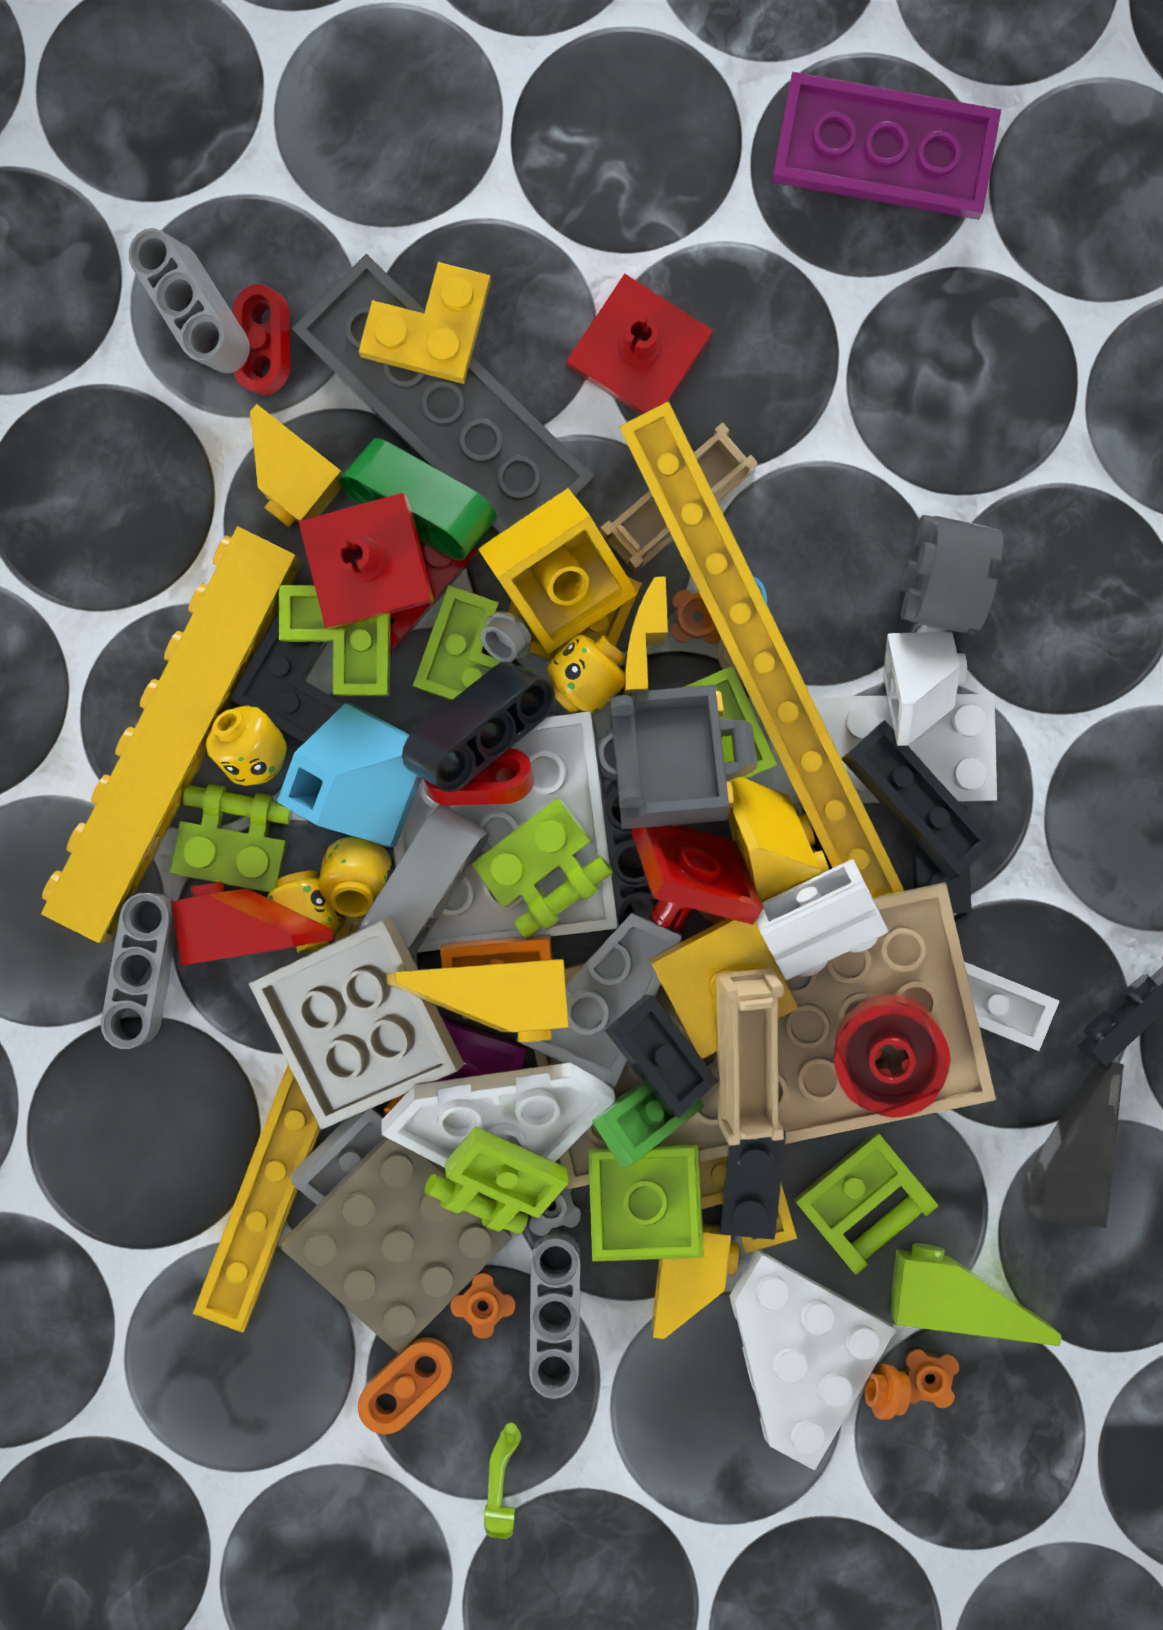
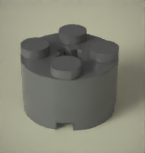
[900,515,1003,634]

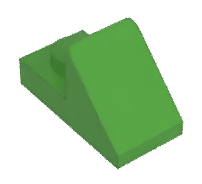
[592,1080,705,1168]

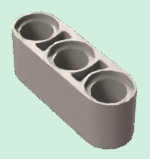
[129,228,250,374]
[358,804,489,957]
[101,893,176,1049]
[529,1229,580,1399]

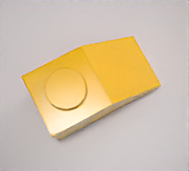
[250,404,343,528]
[651,1223,739,1339]

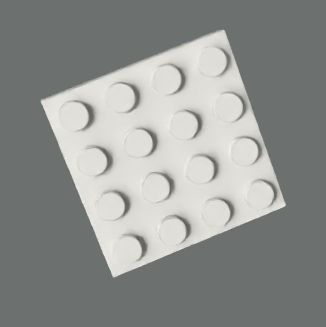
[394,711,619,953]

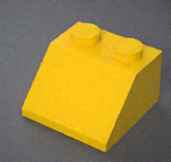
[478,488,638,654]
[726,777,829,902]

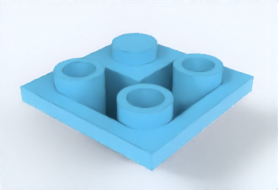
[277,703,422,847]

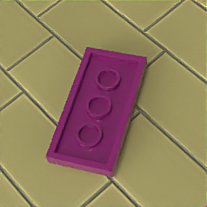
[771,72,1002,220]

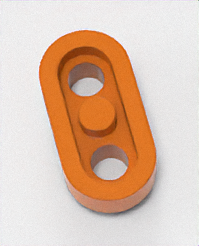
[358,1337,453,1434]

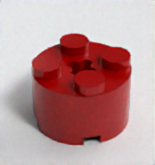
[834,994,951,1118]

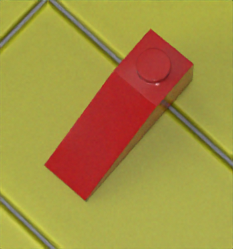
[171,882,333,966]

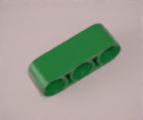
[339,438,497,561]

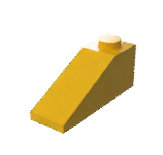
[386,959,569,1042]

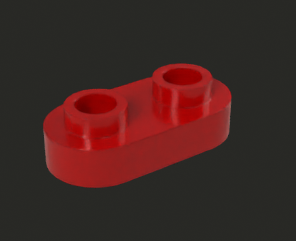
[232,284,290,395]
[424,748,534,806]

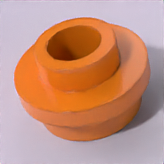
[865,1363,911,1420]

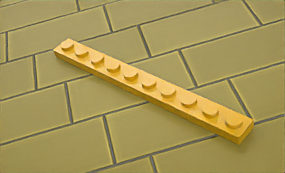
[619,401,904,898]

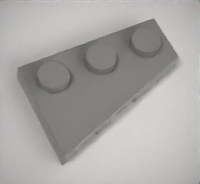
[515,911,684,1086]

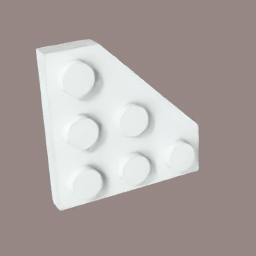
[382,1063,615,1168]
[729,1249,896,1470]

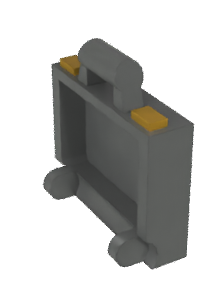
[610,685,758,829]

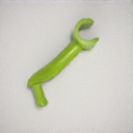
[484,1423,521,1539]

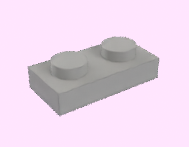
[289,1107,385,1205]

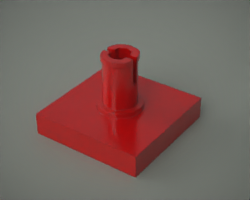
[566,273,713,415]
[298,493,434,630]
[631,825,763,931]

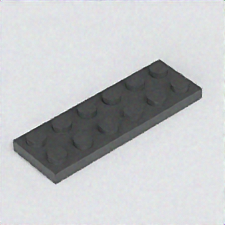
[292,253,595,534]

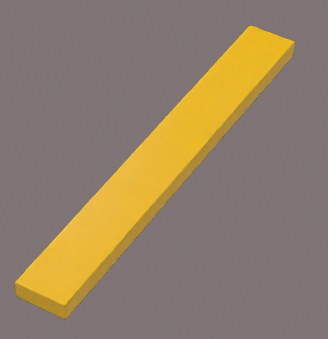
[193,916,365,1333]

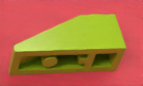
[888,1243,1062,1346]

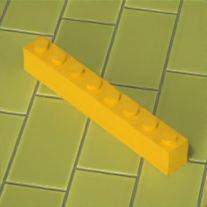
[41,526,303,943]

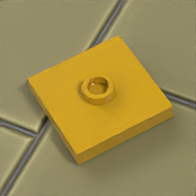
[648,918,798,1059]

